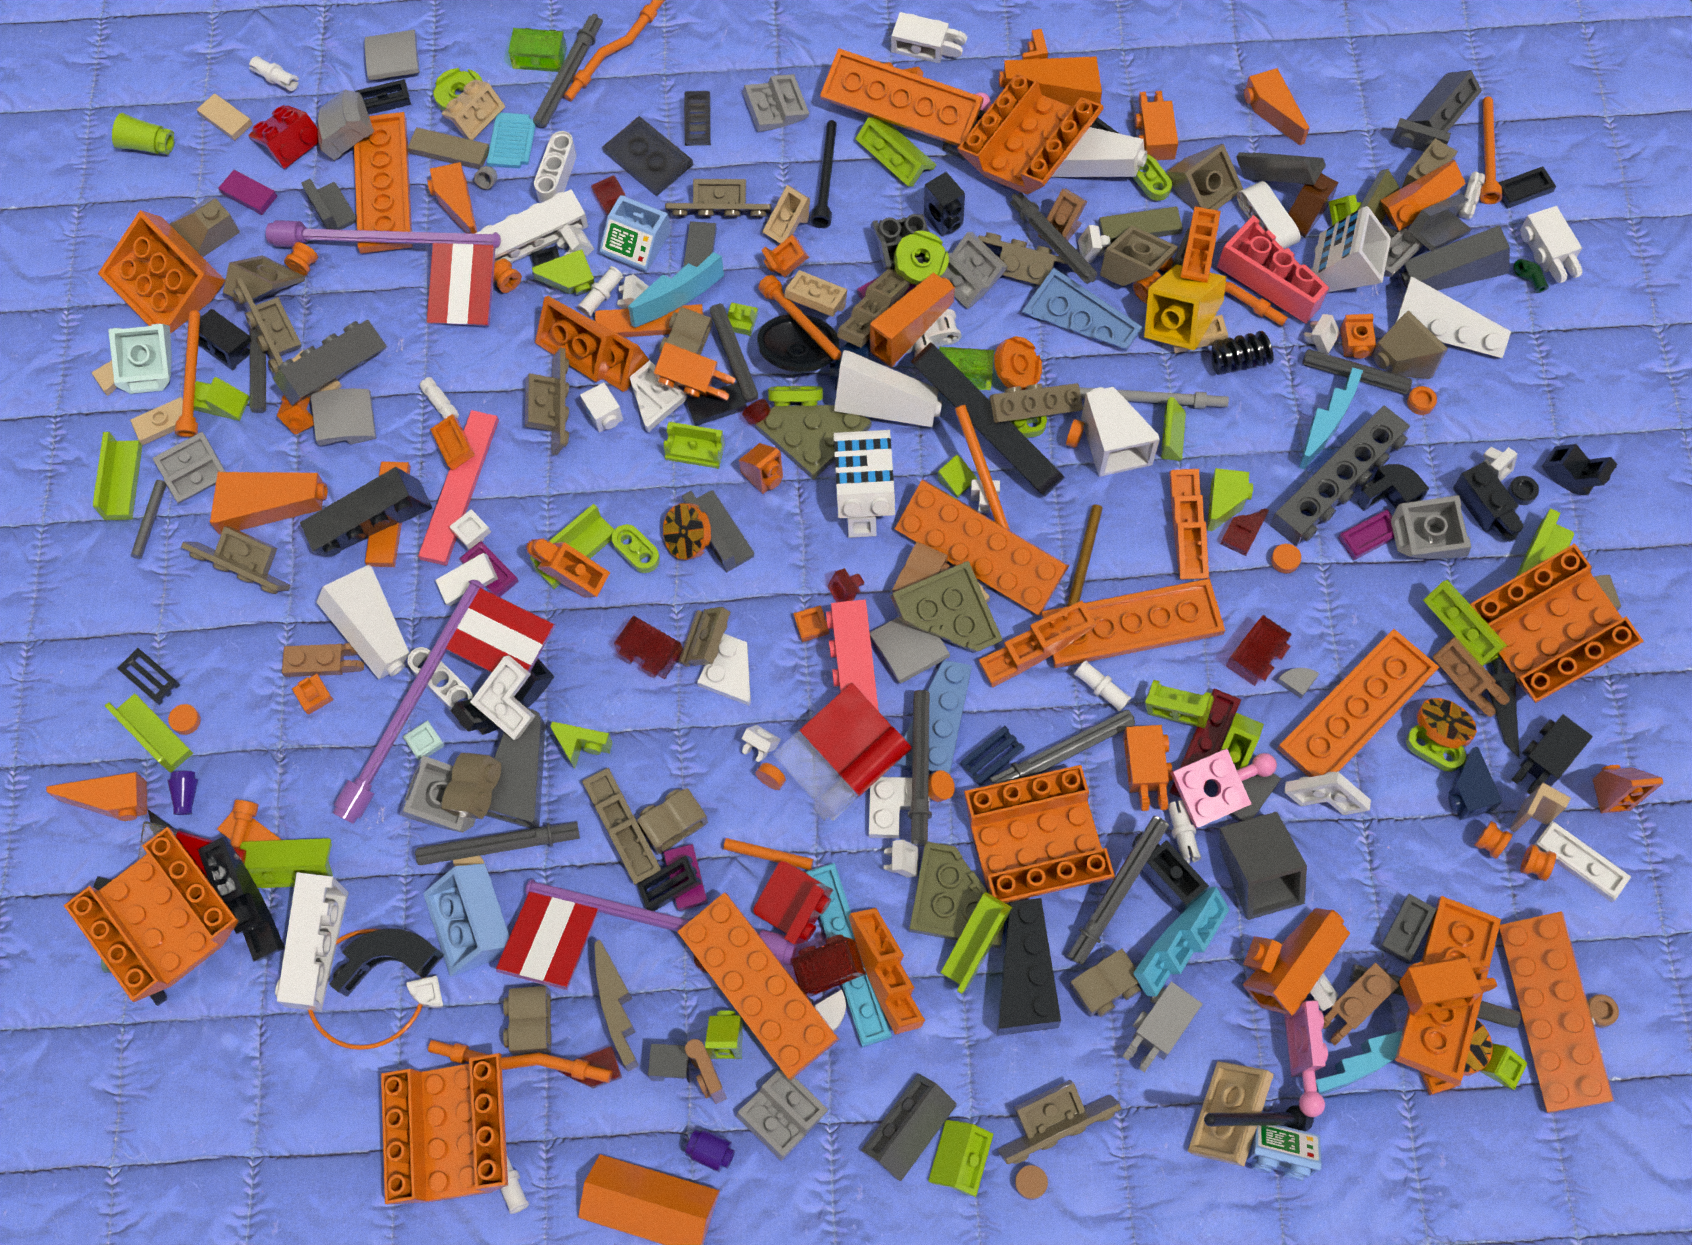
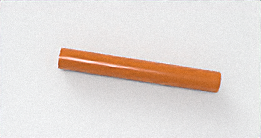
[723,838,814,870]

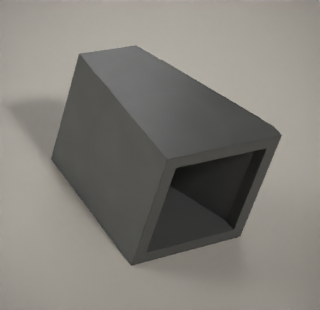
[1220,812,1307,920]

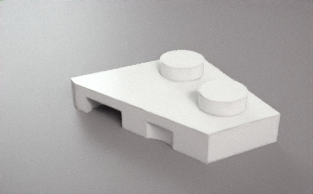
[630,360,687,432]
[697,633,751,706]

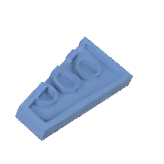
[1022,267,1143,351]
[893,660,972,775]

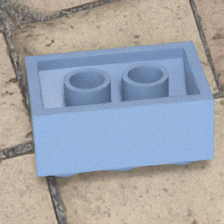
[423,864,510,976]

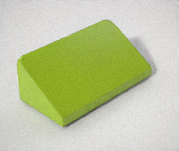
[1161,397,1186,461]

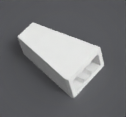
[1052,127,1147,177]
[834,350,942,427]
[316,565,409,680]

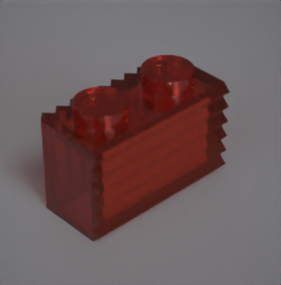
[614,615,683,679]
[1226,615,1292,686]
[791,935,866,997]

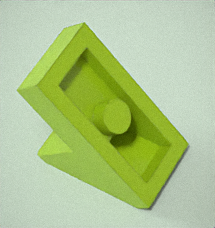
[194,377,250,421]
[550,721,613,769]

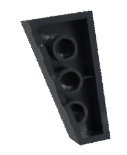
[300,467,433,557]
[997,898,1061,1036]

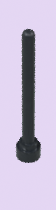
[810,120,837,228]
[1204,1105,1314,1131]

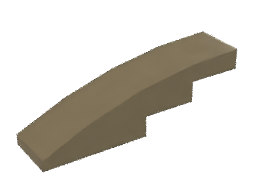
[837,269,911,348]
[582,767,661,885]
[595,940,639,1072]

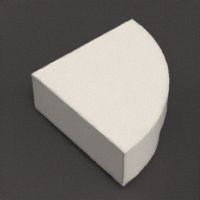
[406,976,443,1008]
[815,990,846,1031]

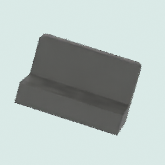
[301,178,357,230]

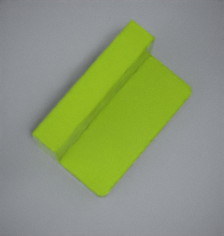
[929,1120,994,1197]

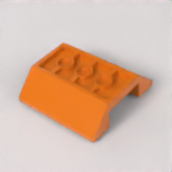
[957,73,1104,195]
[1470,543,1644,704]
[964,765,1115,903]
[63,826,238,1002]
[381,1053,508,1205]

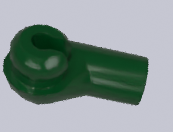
[1513,259,1549,293]

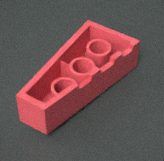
[1217,215,1329,324]
[826,599,879,711]

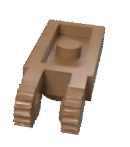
[1432,637,1510,717]
[282,643,364,677]
[1323,962,1399,1045]

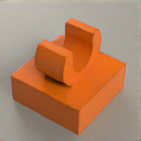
[292,674,334,715]

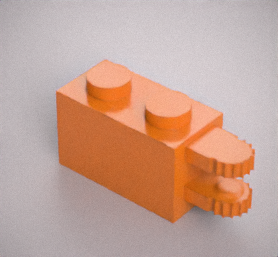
[1134,91,1178,161]
[654,342,735,401]
[525,538,610,598]
[1123,725,1173,811]
[1399,957,1497,1016]

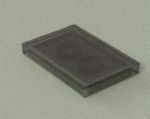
[602,116,694,197]

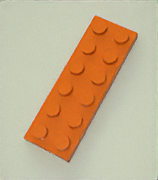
[820,48,984,147]
[354,112,413,254]
[895,480,1069,615]
[1041,578,1225,668]
[1277,629,1439,777]
[677,892,840,1080]
[1395,896,1501,1086]
[1499,911,1615,1113]

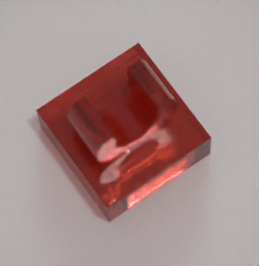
[827,568,865,602]

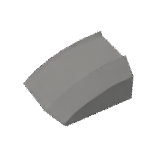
[317,90,374,161]
[1391,495,1471,559]
[400,755,476,833]

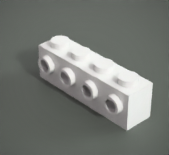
[475,189,588,263]

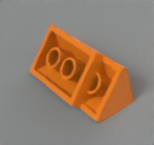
[535,296,649,392]
[578,1154,720,1245]

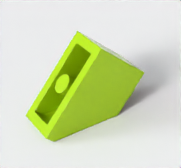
[532,249,594,295]
[1207,468,1253,531]
[1220,713,1264,770]
[705,1011,743,1059]

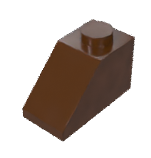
[1288,173,1339,238]

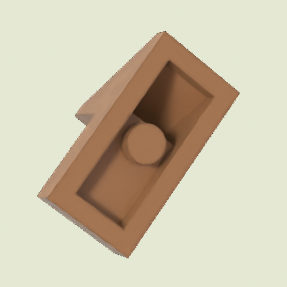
[1038,188,1087,240]

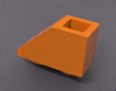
[739,443,783,494]

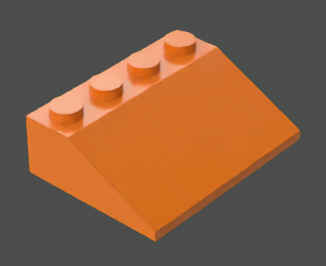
[98,210,225,334]

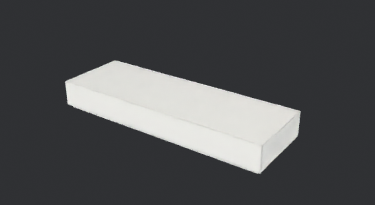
[1534,821,1631,902]

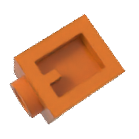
[1021,29,1048,60]

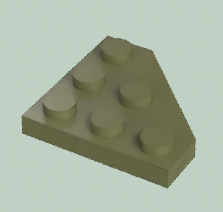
[755,405,872,480]
[890,561,1003,653]
[909,841,1005,949]

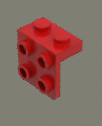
[249,105,319,169]
[753,861,833,945]

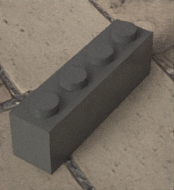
[273,319,387,406]

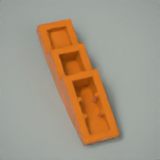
[1180,206,1221,283]
[1169,469,1209,580]
[979,600,1096,688]
[849,908,925,1035]

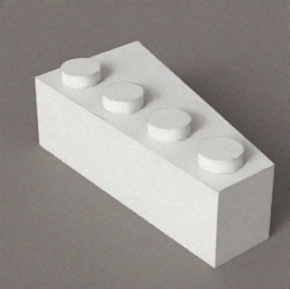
[275,872,349,1012]

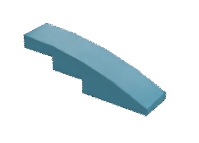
[628,252,724,328]
[1299,367,1363,469]
[1133,887,1230,996]
[1316,1030,1403,1095]

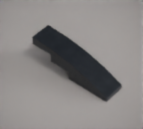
[198,837,285,962]

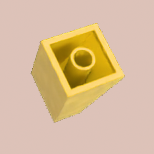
[1144,264,1227,350]

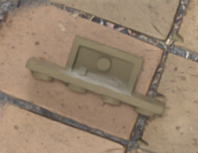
[665,179,772,217]
[978,232,1067,286]
[233,277,301,376]
[525,347,569,455]
[990,383,1083,423]
[181,526,291,594]
[998,1080,1122,1164]

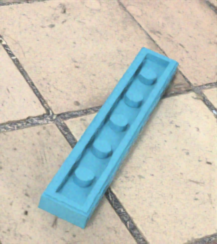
[806,863,892,1048]

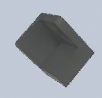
[648,1044,689,1081]

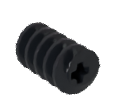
[1211,331,1274,375]

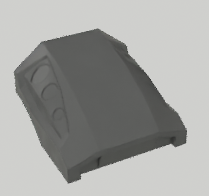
[871,214,930,269]

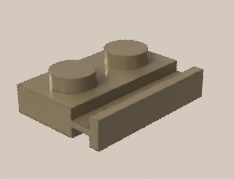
[679,607,731,667]

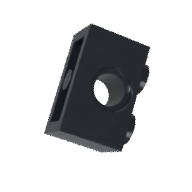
[924,171,965,237]

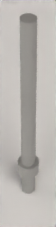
[1079,387,1229,409]

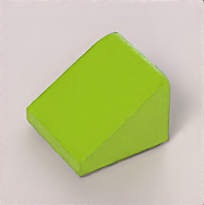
[938,455,977,498]
[1481,1044,1527,1090]

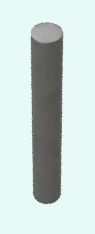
[130,480,167,559]

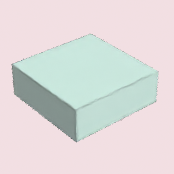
[403,720,445,760]

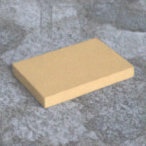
[1188,1061,1274,1167]

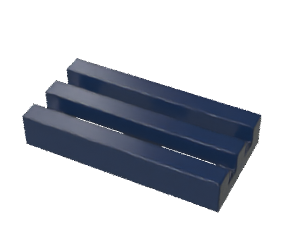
[960,726,1025,786]

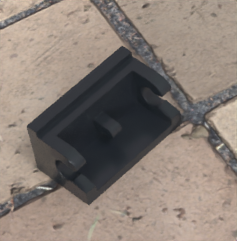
[198,309,251,371]

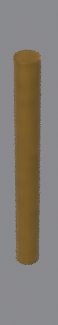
[1067,504,1103,606]

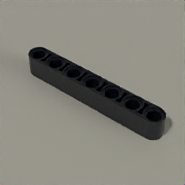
[911,342,1065,497]

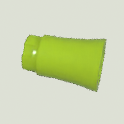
[112,112,175,155]

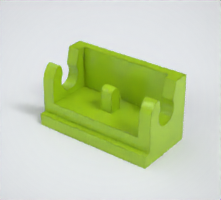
[664,422,725,469]
[1145,680,1214,728]

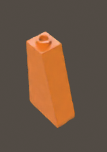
[999,56,1102,107]
[870,272,955,368]
[210,472,328,534]
[1242,908,1350,1016]

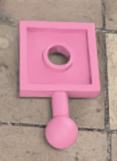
[1170,749,1277,828]
[1284,1001,1328,1117]

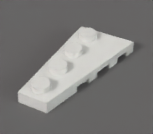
[1396,276,1511,358]

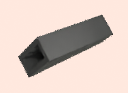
[1401,225,1510,291]
[485,708,546,829]

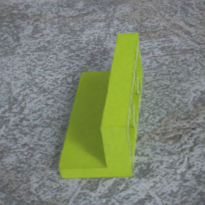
[855,117,936,186]
[93,432,143,520]
[530,504,615,589]
[1515,508,1574,577]
[1423,580,1507,666]
[104,693,193,773]
[240,838,333,888]
[940,892,1012,994]

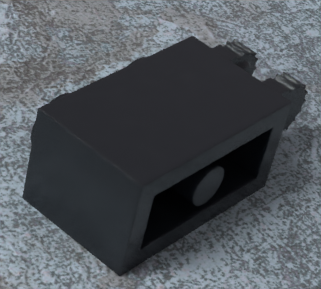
[1453,461,1524,542]
[1511,714,1593,794]
[1132,832,1209,914]

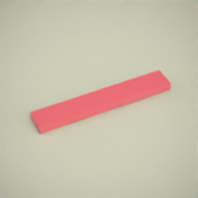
[418,410,499,566]

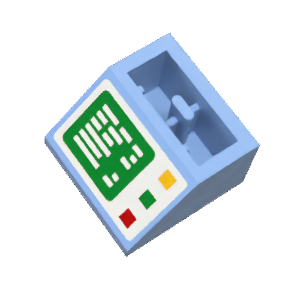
[599,195,671,272]
[1246,1125,1322,1181]

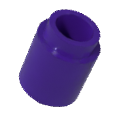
[685,1129,735,1172]

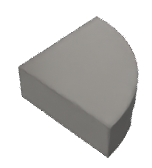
[1277,668,1319,699]

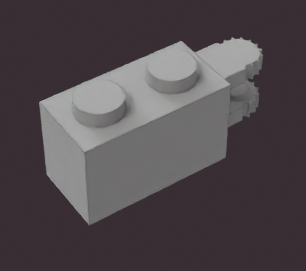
[1122,981,1203,1073]

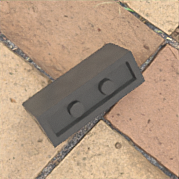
[1407,70,1482,132]
[1236,152,1326,185]
[1407,193,1471,251]
[682,490,754,573]
[861,1073,957,1181]

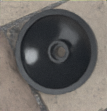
[757,314,839,372]

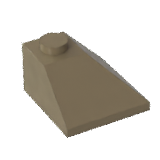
[1167,144,1243,210]
[169,197,240,257]
[1100,225,1178,286]
[223,255,305,302]
[1372,311,1448,379]

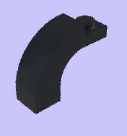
[451,658,555,735]
[329,929,445,997]

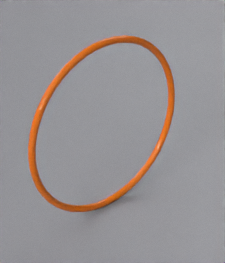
[308,929,426,1050]

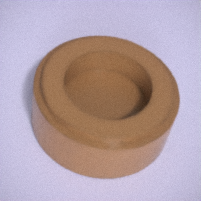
[1587,994,1619,1028]
[1015,1165,1048,1200]

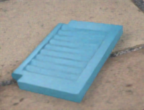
[487,112,536,169]

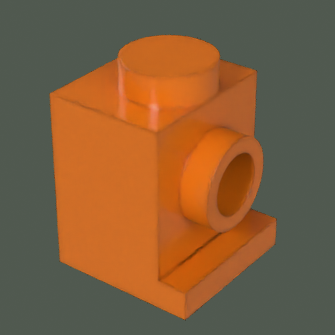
[1340,314,1376,359]

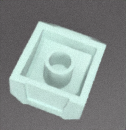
[108,324,172,394]

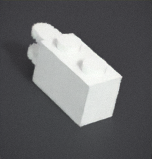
[891,12,967,63]
[1520,206,1582,283]

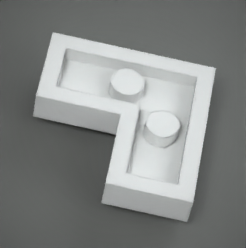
[470,655,535,740]
[1284,772,1371,815]
[869,777,930,838]

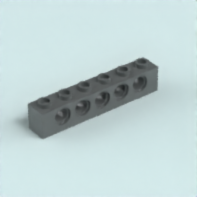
[1270,405,1410,546]

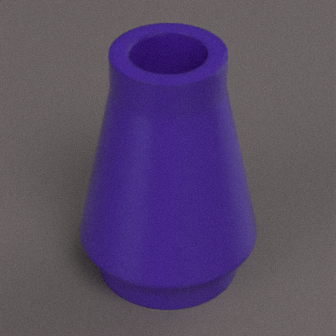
[167,771,198,815]

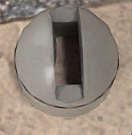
[474,166,497,189]

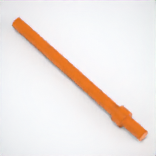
[955,405,1010,530]

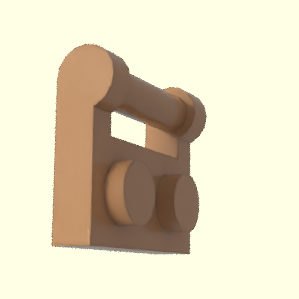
[685,1039,727,1104]

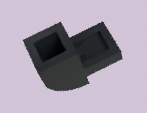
[1541,444,1618,495]
[1357,464,1429,511]

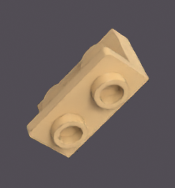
[442,80,506,140]
[784,270,848,317]

